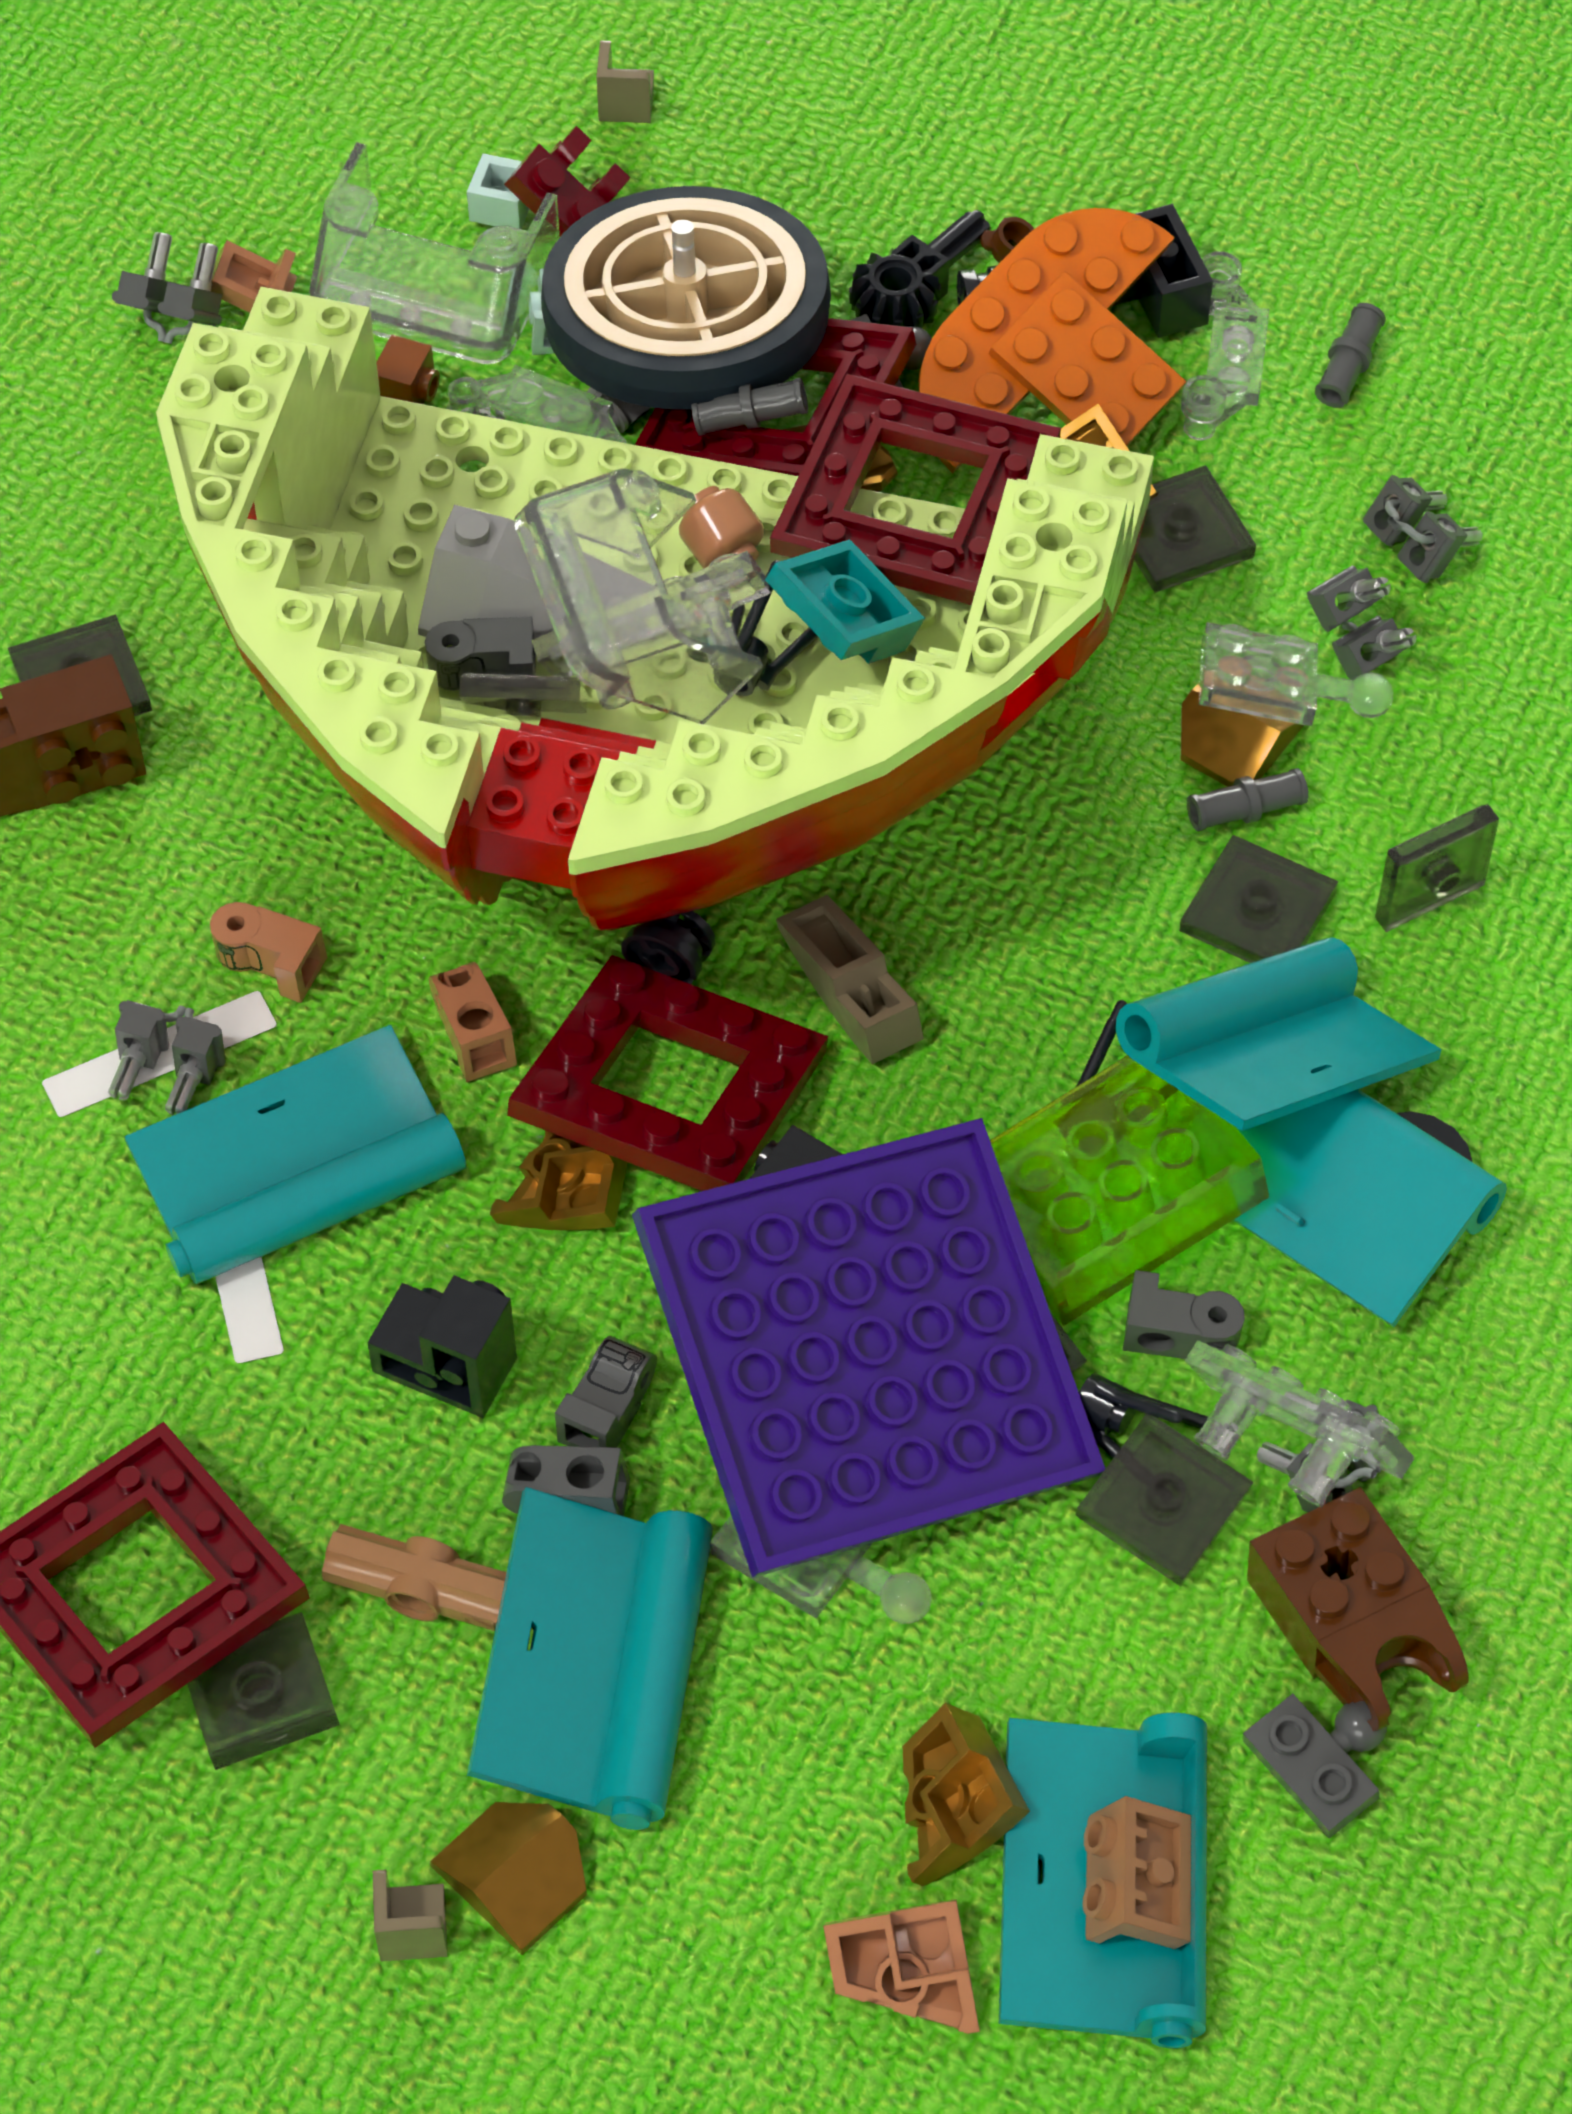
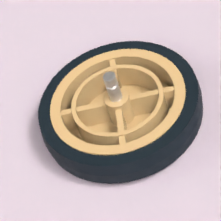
[541,186,831,410]

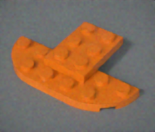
[918,208,1187,473]

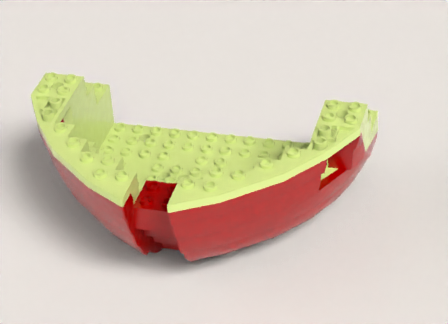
[156,287,1154,931]

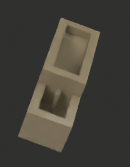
[776,895,924,1064]

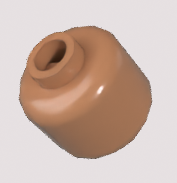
[679,486,764,574]

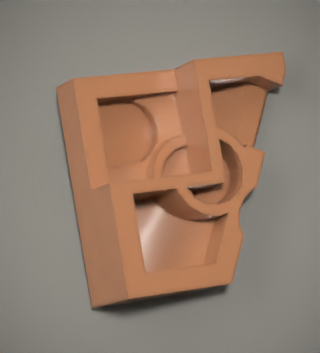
[823,1899,980,2034]

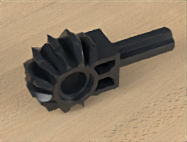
[849,210,991,328]

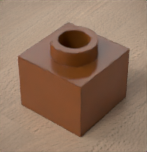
[377,334,440,404]

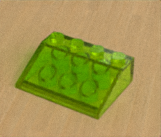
[990,1055,1269,1326]

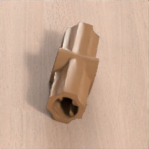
[322,1524,506,1631]

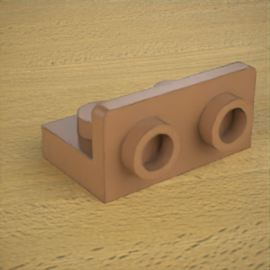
[1083,1796,1191,1949]

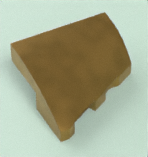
[490,1130,628,1230]
[902,1703,1030,1886]

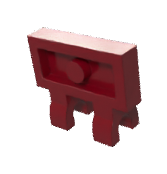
[504,126,631,238]

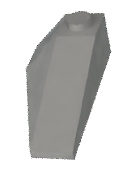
[418,505,675,649]

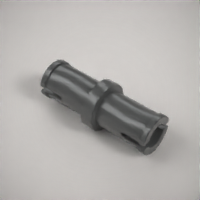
[1315,303,1386,408]
[691,378,808,436]
[1187,768,1308,831]

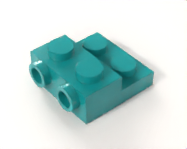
[765,539,925,664]

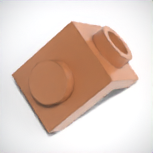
[211,240,297,313]

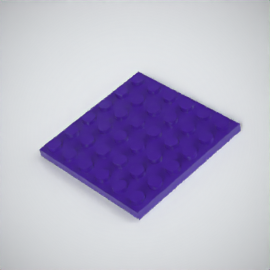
[632,1118,1106,1578]

